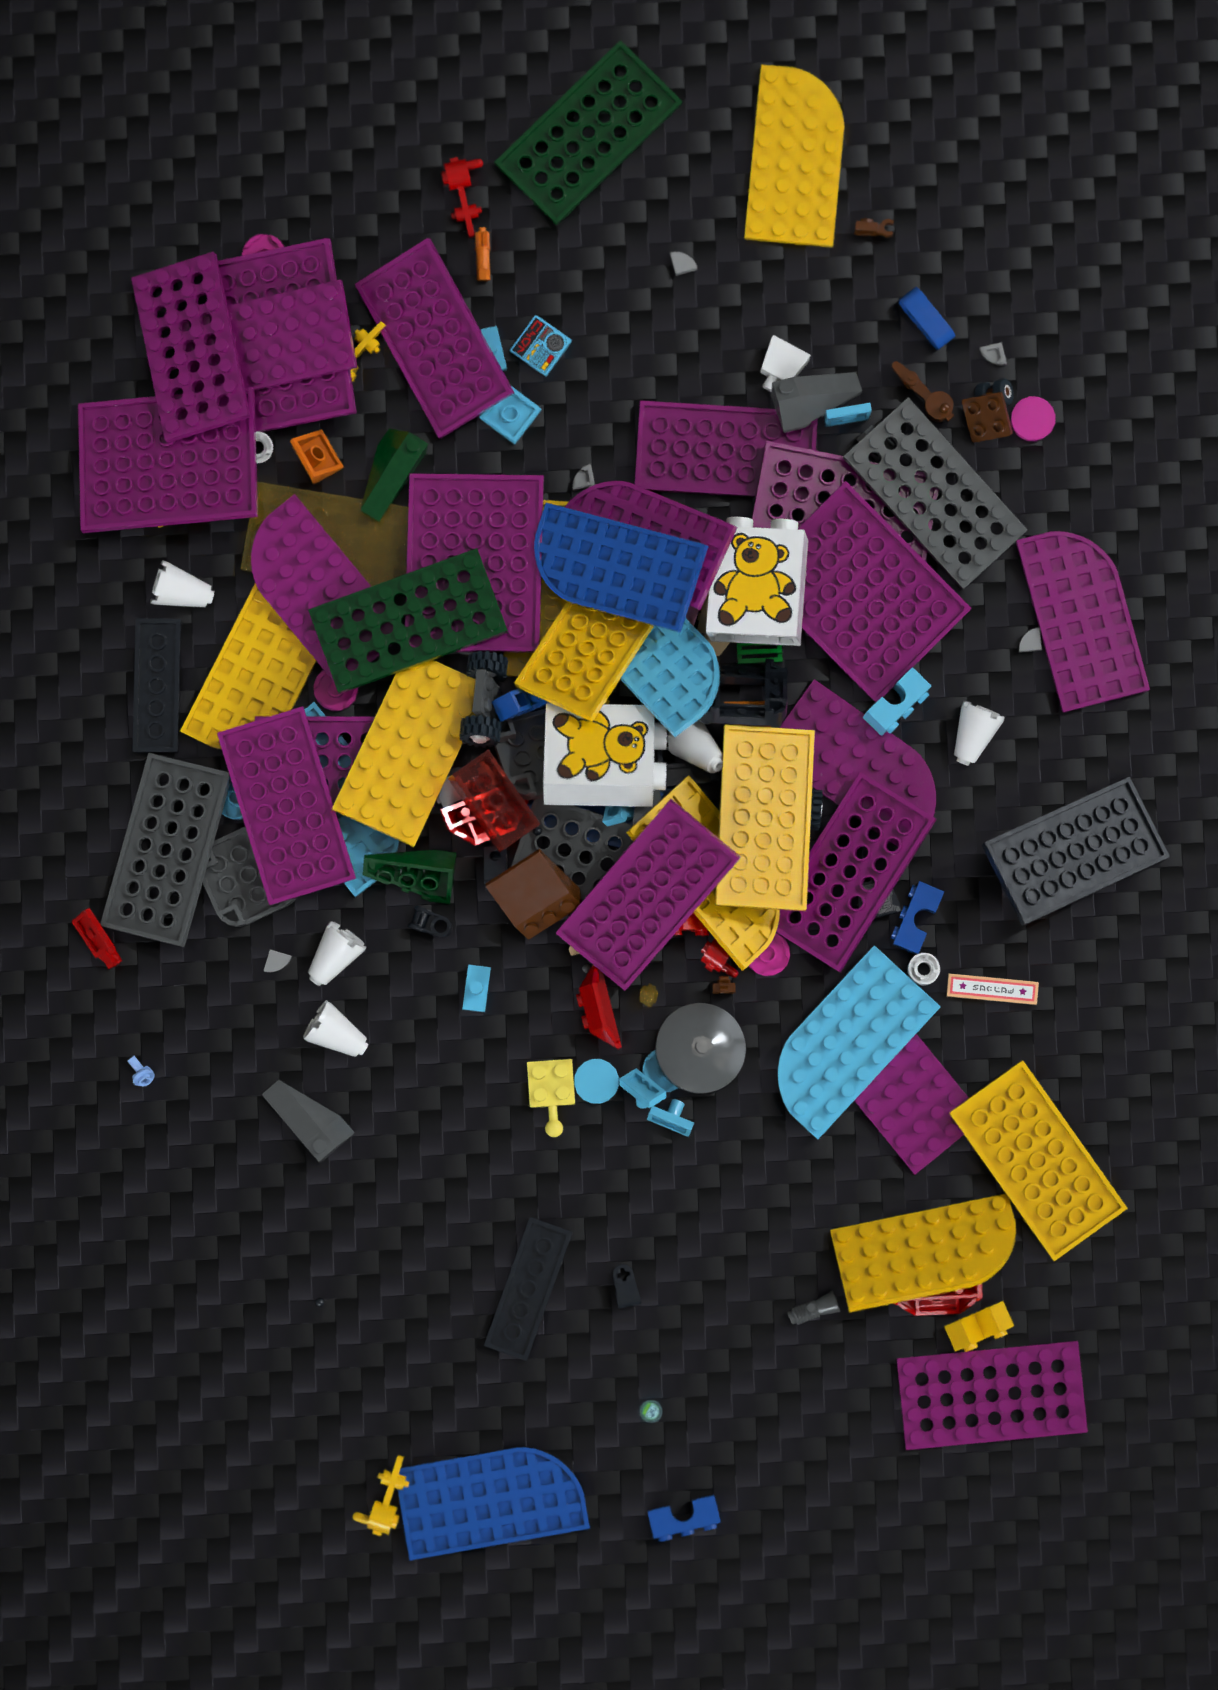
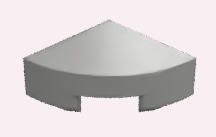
[670,252,697,275]
[980,342,1007,366]
[573,464,595,491]
[1019,627,1042,652]
[264,950,292,972]

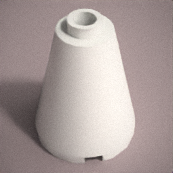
[150,560,214,607]
[954,701,1005,766]
[667,719,723,773]
[308,921,366,986]
[303,1001,368,1057]

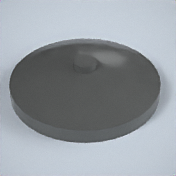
[655,1003,746,1094]

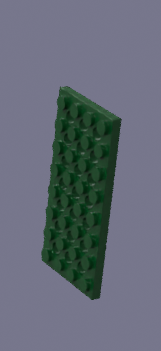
[495,40,683,225]
[308,548,508,694]

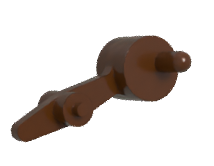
[892,361,954,423]

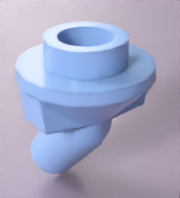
[127,1056,155,1086]

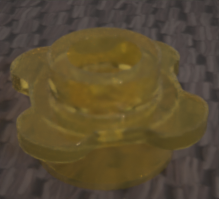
[640,984,658,1008]

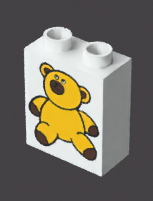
[706,517,808,646]
[543,703,667,807]

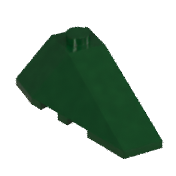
[360,428,428,523]
[363,850,457,904]

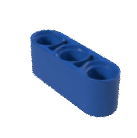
[898,287,956,350]

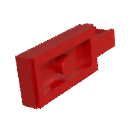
[72,908,122,969]

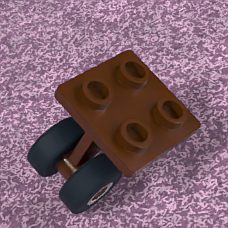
[962,379,1013,443]

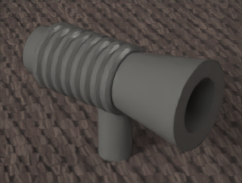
[788,1291,841,1325]

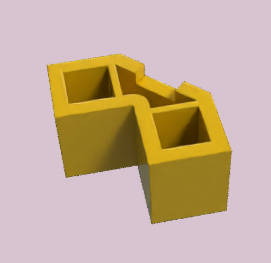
[944,1301,1014,1352]

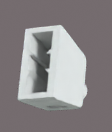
[761,335,810,392]

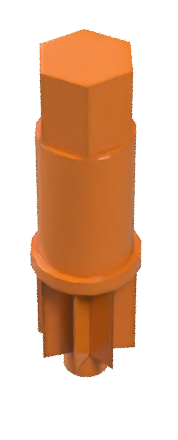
[475,227,490,282]

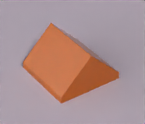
[290,429,344,484]

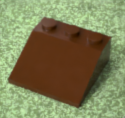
[485,849,582,940]

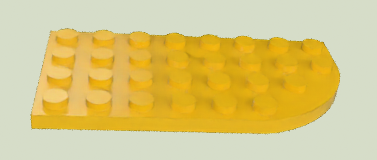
[744,65,844,248]
[180,583,316,750]
[626,775,780,970]
[830,1194,1016,1312]

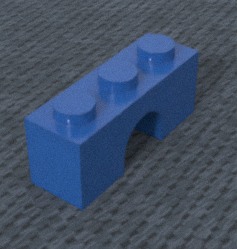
[491,688,550,722]
[891,881,944,955]
[648,1495,721,1542]

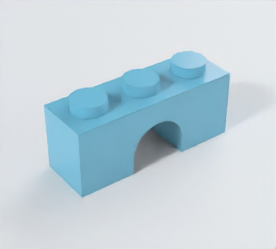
[863,667,931,736]

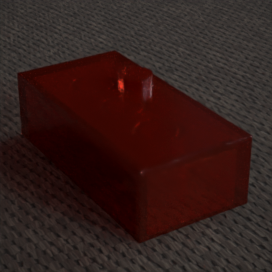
[448,749,540,853]

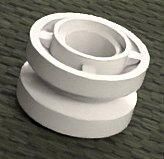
[256,432,273,463]
[907,953,940,986]

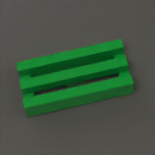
[737,643,783,664]

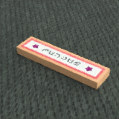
[946,974,1039,1005]

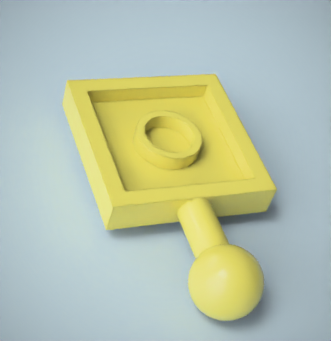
[527,1059,575,1137]

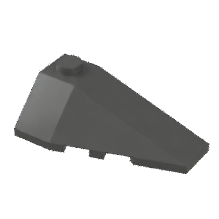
[771,372,862,433]
[262,1080,355,1163]

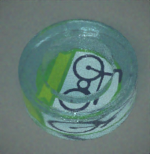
[640,1400,662,1423]

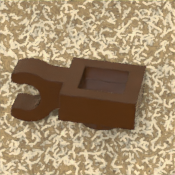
[854,218,894,237]
[712,976,736,994]

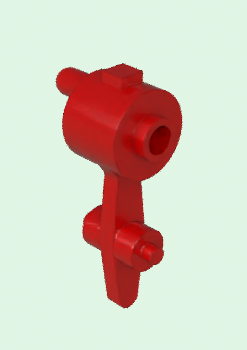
[441,157,483,238]
[701,938,738,978]

